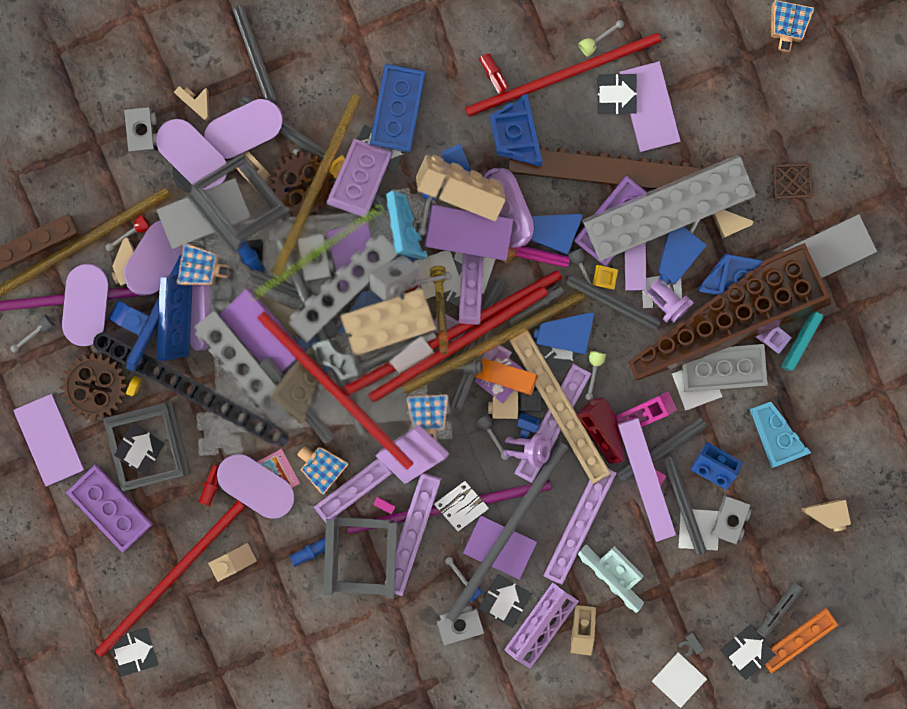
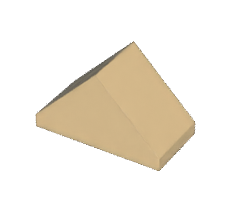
[712,210,754,238]

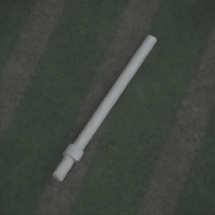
[318,331,436,389]

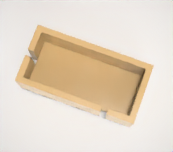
[416,155,506,222]
[341,289,435,355]

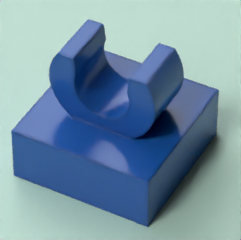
[517,412,541,439]

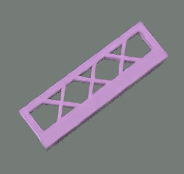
[504,582,579,669]

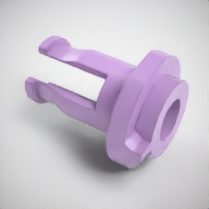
[645,278,694,323]
[504,434,552,468]

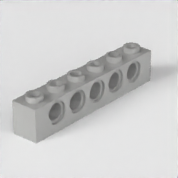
[289,234,398,343]
[195,311,290,425]

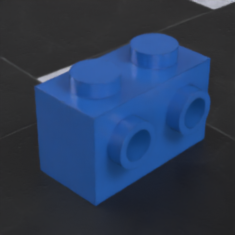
[691,442,743,490]

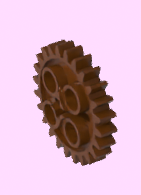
[268,151,334,219]
[59,353,128,420]

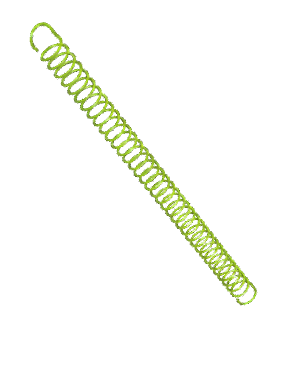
[249,205,383,300]

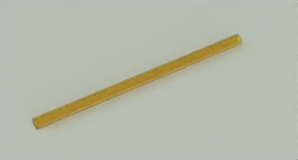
[272,94,361,276]
[0,187,171,297]
[402,291,586,394]

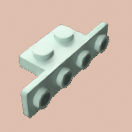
[578,544,644,613]

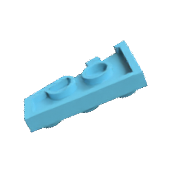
[387,191,428,260]
[750,402,811,468]

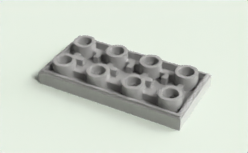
[157,178,251,249]
[783,215,877,278]

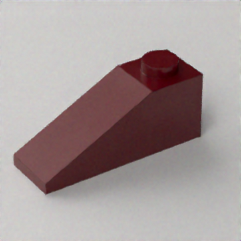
[577,397,625,464]

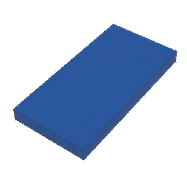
[369,64,426,153]
[157,275,192,361]

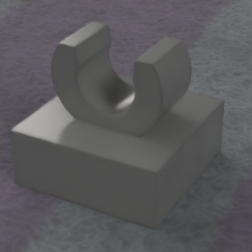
[678,631,704,657]

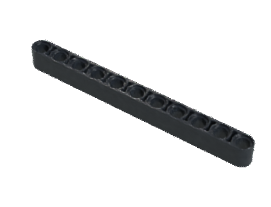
[93,332,289,447]

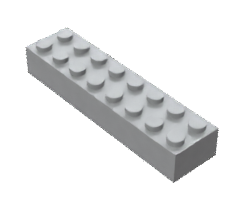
[582,155,756,261]

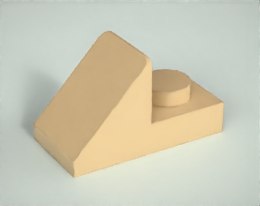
[174,86,210,122]

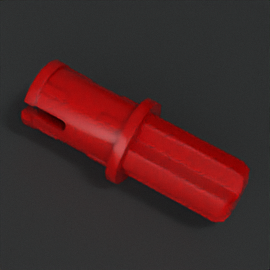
[478,53,509,94]
[198,465,219,507]

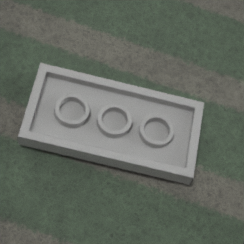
[682,344,768,392]

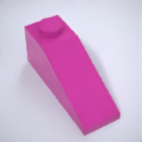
[615,391,677,436]

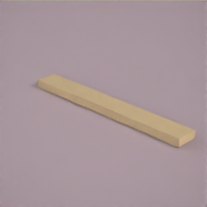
[509,330,611,484]

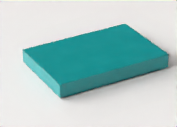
[780,312,823,371]

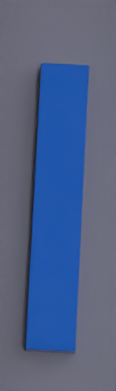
[127,255,182,371]

